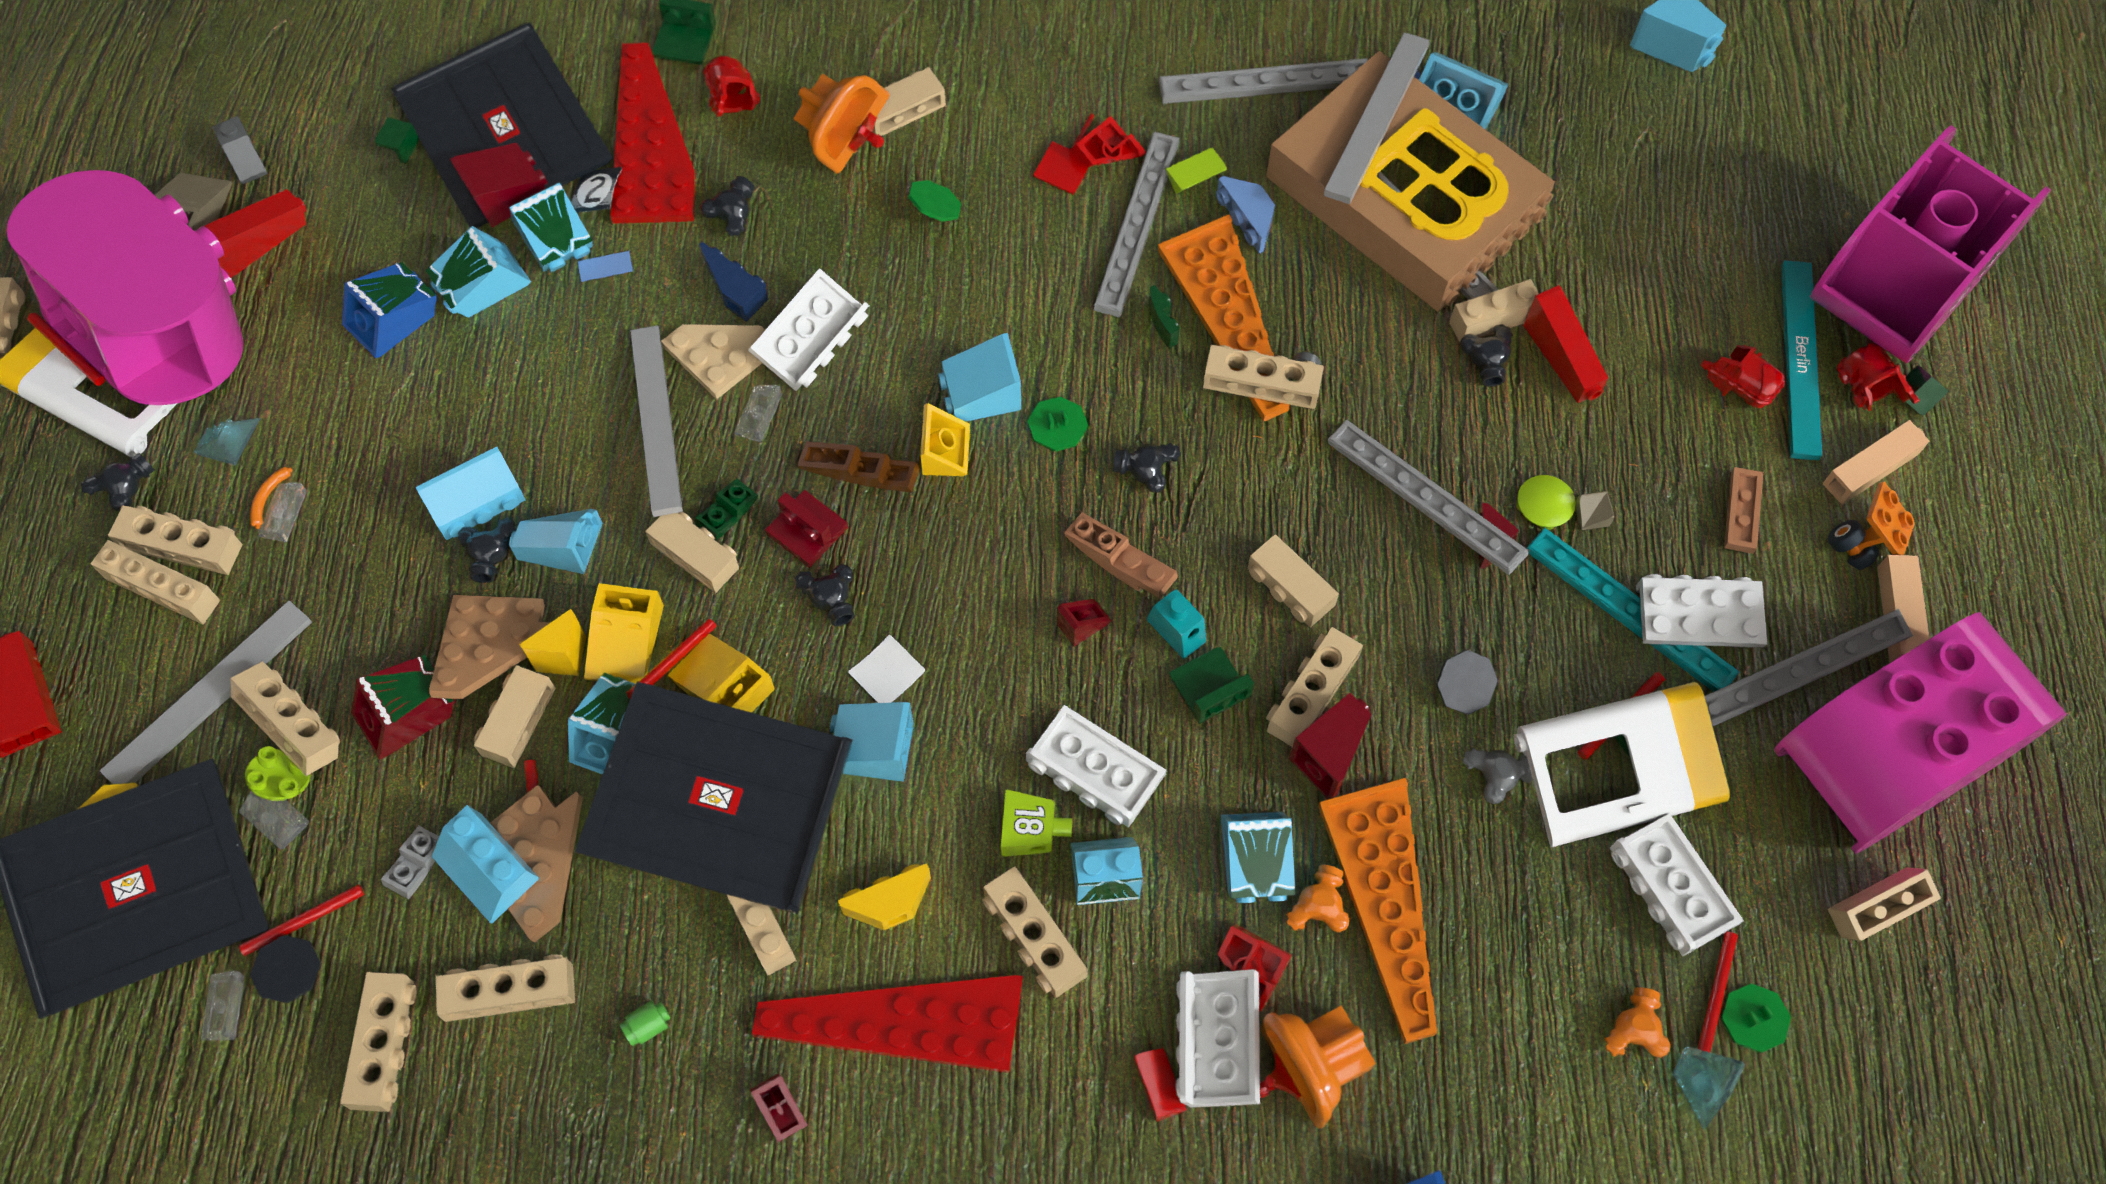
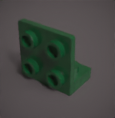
[652,0,716,65]
[1169,647,1254,724]

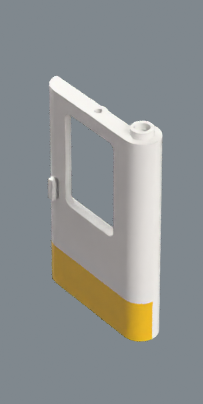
[0,319,176,457]
[1514,682,1730,847]

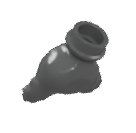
[1463,748,1533,804]

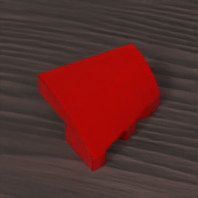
[1070,116,1147,167]
[1217,924,1292,1012]

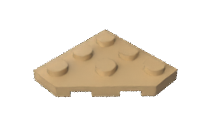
[661,324,765,399]

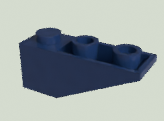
[699,242,768,322]

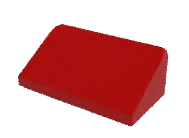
[1133,1048,1187,1122]

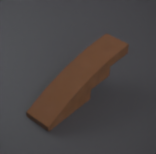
[797,441,920,493]

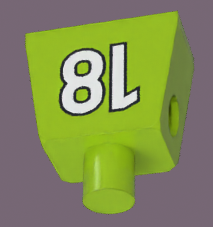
[1001,790,1073,856]

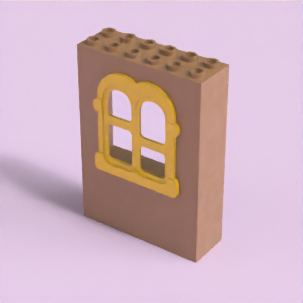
[1266,51,1555,312]

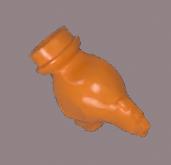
[1286,865,1349,933]
[1604,987,1670,1058]

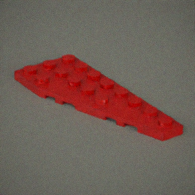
[611,43,696,224]

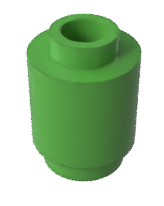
[619,1000,671,1046]

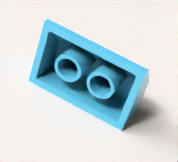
[1419,52,1509,129]
[416,447,526,540]
[432,805,539,923]

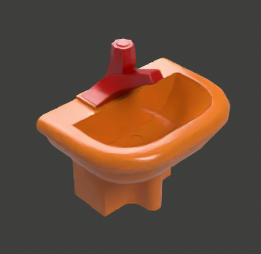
[793,74,890,174]
[1260,1005,1376,1128]

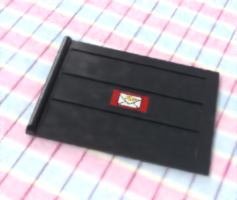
[391,22,613,228]
[575,681,853,914]
[0,758,269,1019]

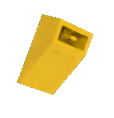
[584,583,664,684]
[667,633,775,713]

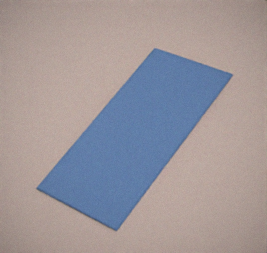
[578,251,633,282]

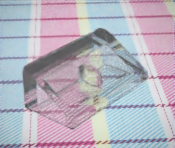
[734,385,782,442]
[258,482,307,542]
[239,791,309,850]
[201,971,244,1040]

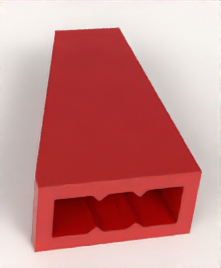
[205,189,306,278]
[1523,285,1608,403]
[0,630,62,758]

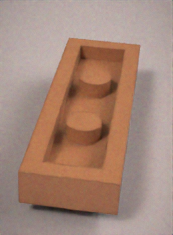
[1724,467,1763,554]

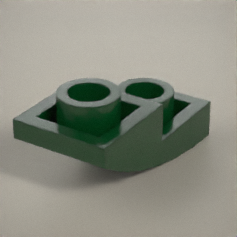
[1149,285,1180,349]
[695,479,758,541]

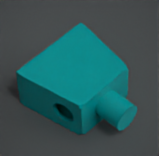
[1146,589,1206,660]

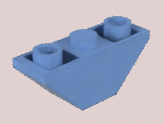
[1216,176,1275,253]

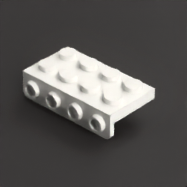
[748,268,870,391]
[1636,574,1767,647]
[1026,705,1167,828]
[1610,813,1744,956]
[1176,969,1260,1108]

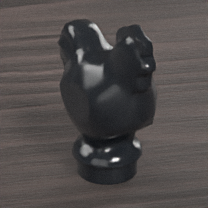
[700,176,755,236]
[1460,324,1513,387]
[1113,443,1181,493]
[81,452,155,511]
[458,518,517,583]
[795,564,855,626]

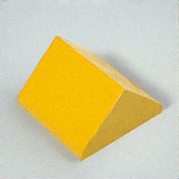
[920,403,970,476]
[519,609,587,676]

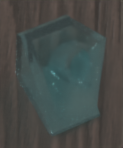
[194,418,261,466]
[1673,1046,1745,1130]

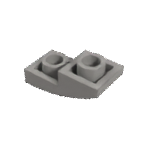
[381,826,439,899]

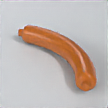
[250,467,293,529]

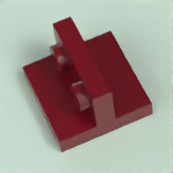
[765,489,849,568]

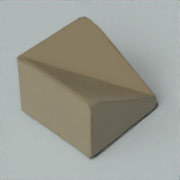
[1575,491,1614,530]

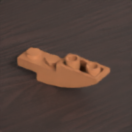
[1064,512,1178,598]

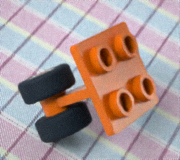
[1827,482,1914,570]

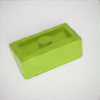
[1165,147,1227,194]

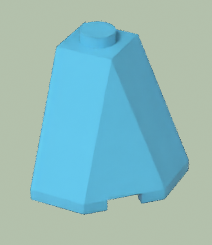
[509,509,602,574]

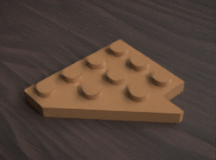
[429,595,551,699]
[490,785,583,942]

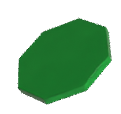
[908,180,962,222]
[1027,396,1088,452]
[1721,983,1791,1053]

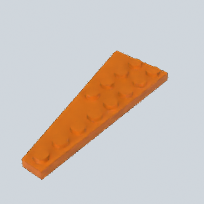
[1158,214,1290,422]
[1318,778,1437,1044]

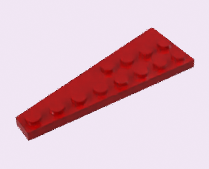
[752,975,1023,1073]

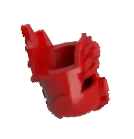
[703,56,760,117]
[1836,343,1920,411]
[1701,344,1785,408]

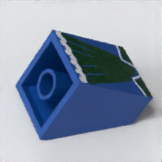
[342,262,437,358]

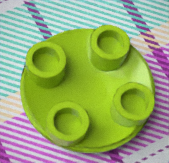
[1516,475,1576,530]
[245,746,311,801]

